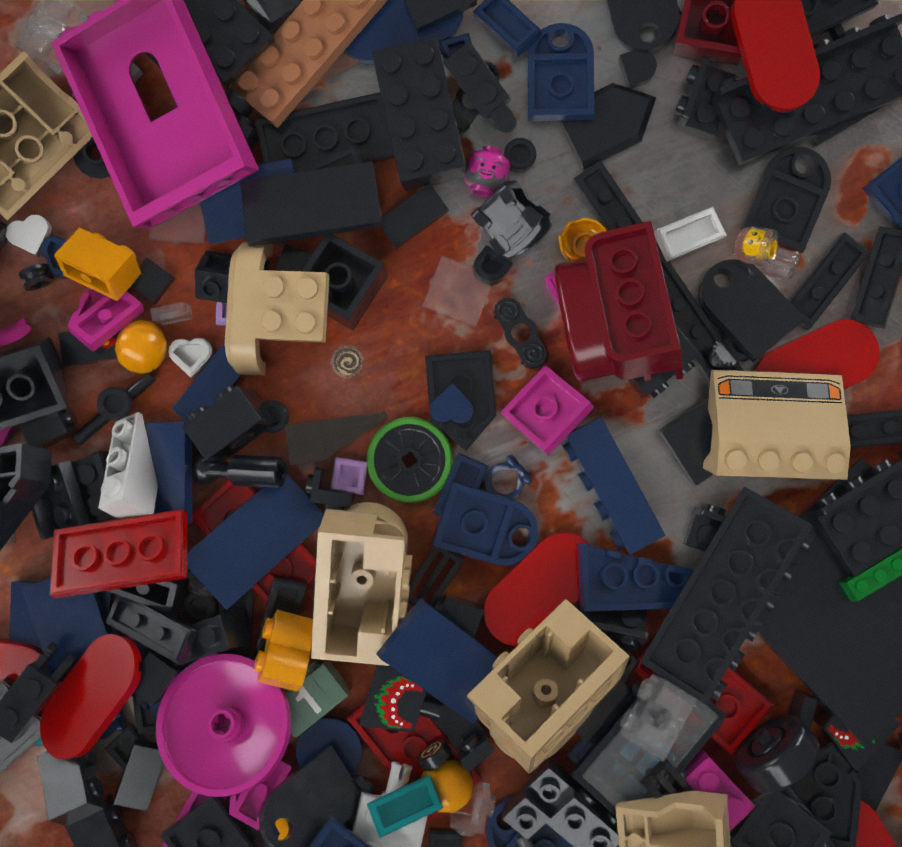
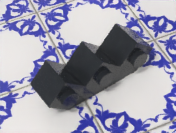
[0,443,52,551]

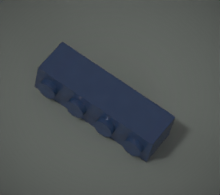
[561,417,666,555]

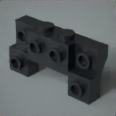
[502,758,619,847]

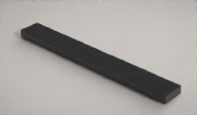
[572,160,744,383]

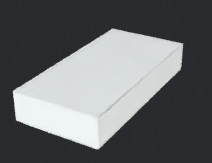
[654,207,727,262]

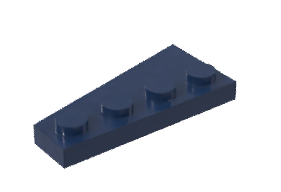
[577,543,694,612]

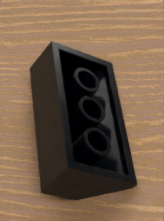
[0,337,69,430]

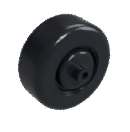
[735,715,820,794]

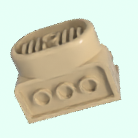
[311,502,412,666]
[467,599,629,773]

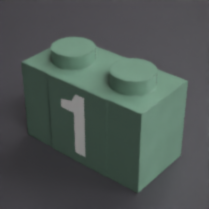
[284,659,351,738]

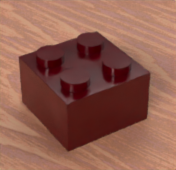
[673,0,742,65]

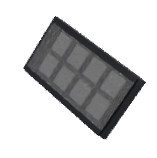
[570,672,727,816]

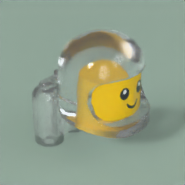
[734,226,800,280]

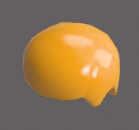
[558,218,607,261]
[114,320,167,374]
[421,759,474,813]

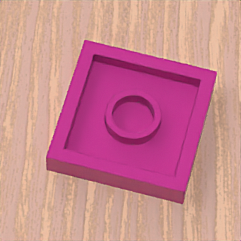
[500,365,594,456]

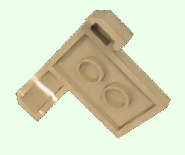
[225,242,330,376]

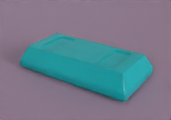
[367,775,443,838]

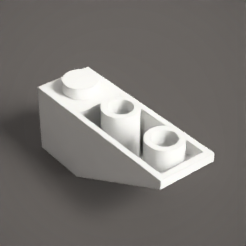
[98,412,158,519]

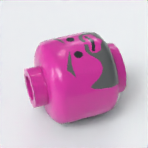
[464,146,510,198]

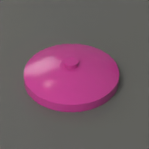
[156,654,292,797]

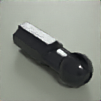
[192,453,287,488]

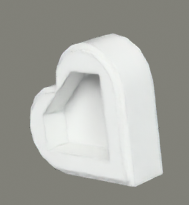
[6,215,52,257]
[168,338,214,378]

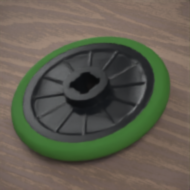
[367,417,453,503]

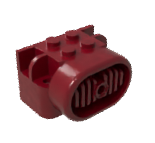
[554,221,683,382]

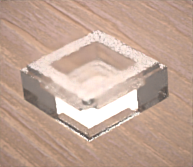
[150,302,193,325]

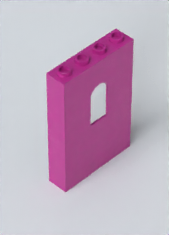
[51,0,259,229]

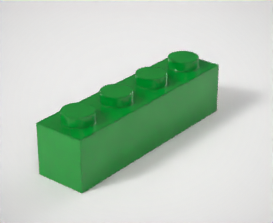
[839,547,902,601]

